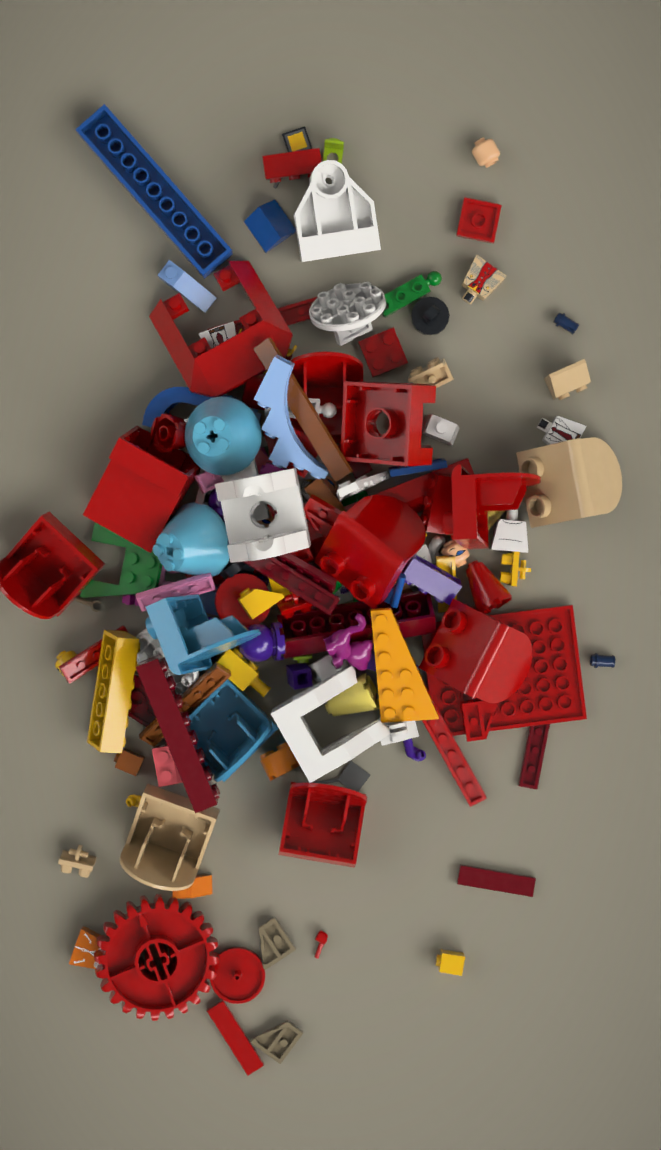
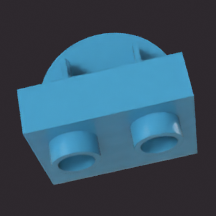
[145,594,261,675]
[189,679,279,782]

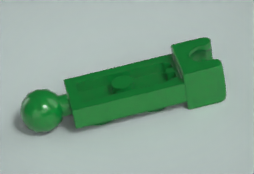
[383,271,442,318]

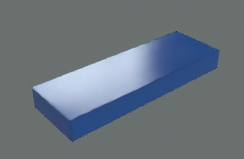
[388,458,447,477]

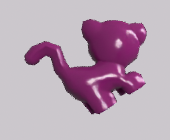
[323,614,374,671]

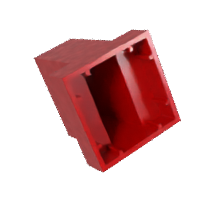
[83,425,201,553]

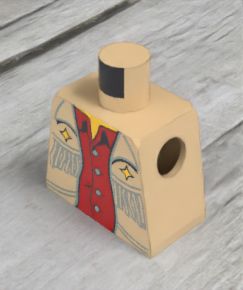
[462,255,506,305]

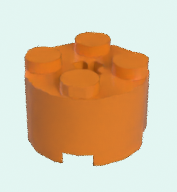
[260,742,300,781]

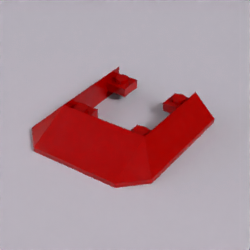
[149,261,293,398]

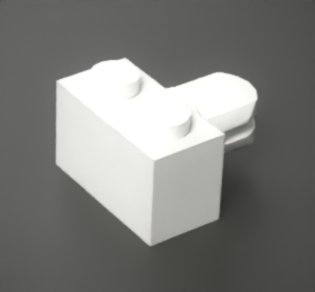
[379,717,419,746]

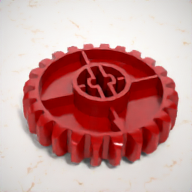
[94,894,220,1021]

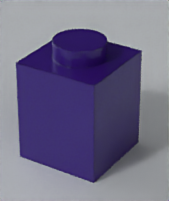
[286,663,313,690]

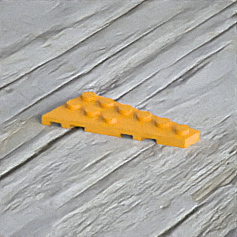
[371,608,439,723]

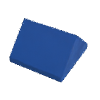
[244,200,296,253]

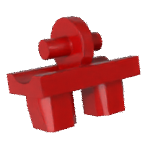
[276,591,313,619]

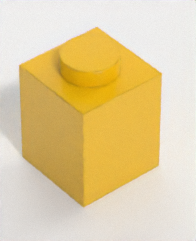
[435,949,465,976]

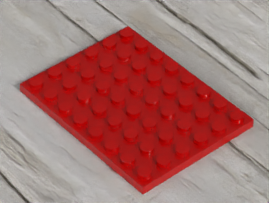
[422,605,587,736]

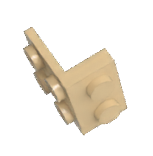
[408,357,454,388]

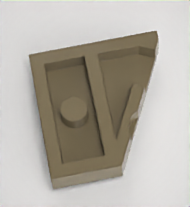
[259,917,296,970]
[251,1020,303,1064]

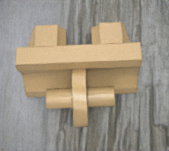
[58,845,97,878]

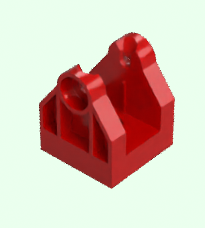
[340,381,436,466]

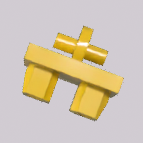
[499,552,531,586]

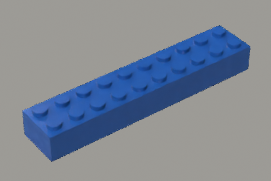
[75,104,233,279]

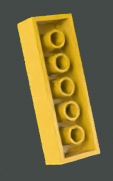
[87,630,140,753]

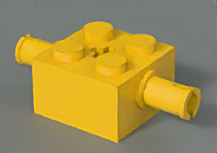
[216,647,271,697]

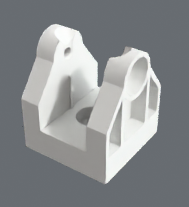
[294,160,381,262]
[215,468,311,563]
[271,666,390,783]

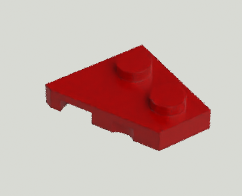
[304,494,342,542]
[461,700,498,742]

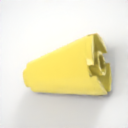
[325,673,380,717]

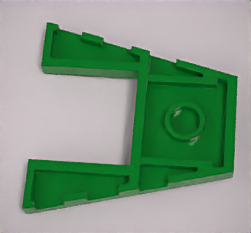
[80,522,162,598]

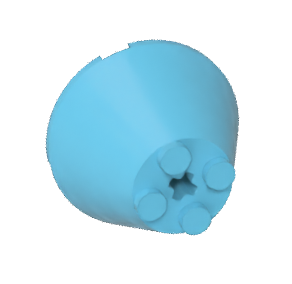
[185,397,262,475]
[153,502,229,577]

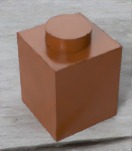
[114,748,145,776]

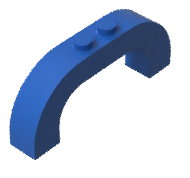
[142,387,250,427]

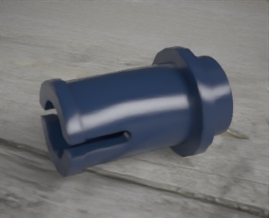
[553,312,579,335]
[590,653,615,668]

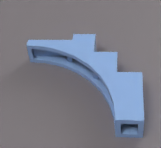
[254,355,329,479]

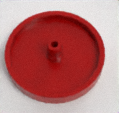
[215,573,271,627]
[210,947,265,1004]

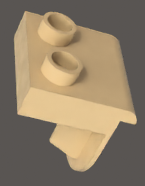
[516,437,622,528]
[119,784,220,891]

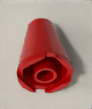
[151,414,186,453]
[466,560,512,614]

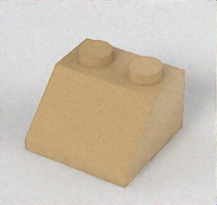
[544,359,591,400]

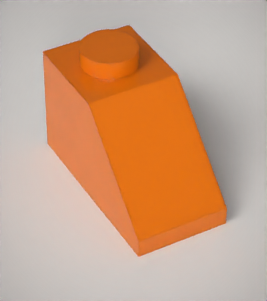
[172,874,213,899]

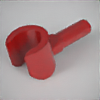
[314,930,328,959]

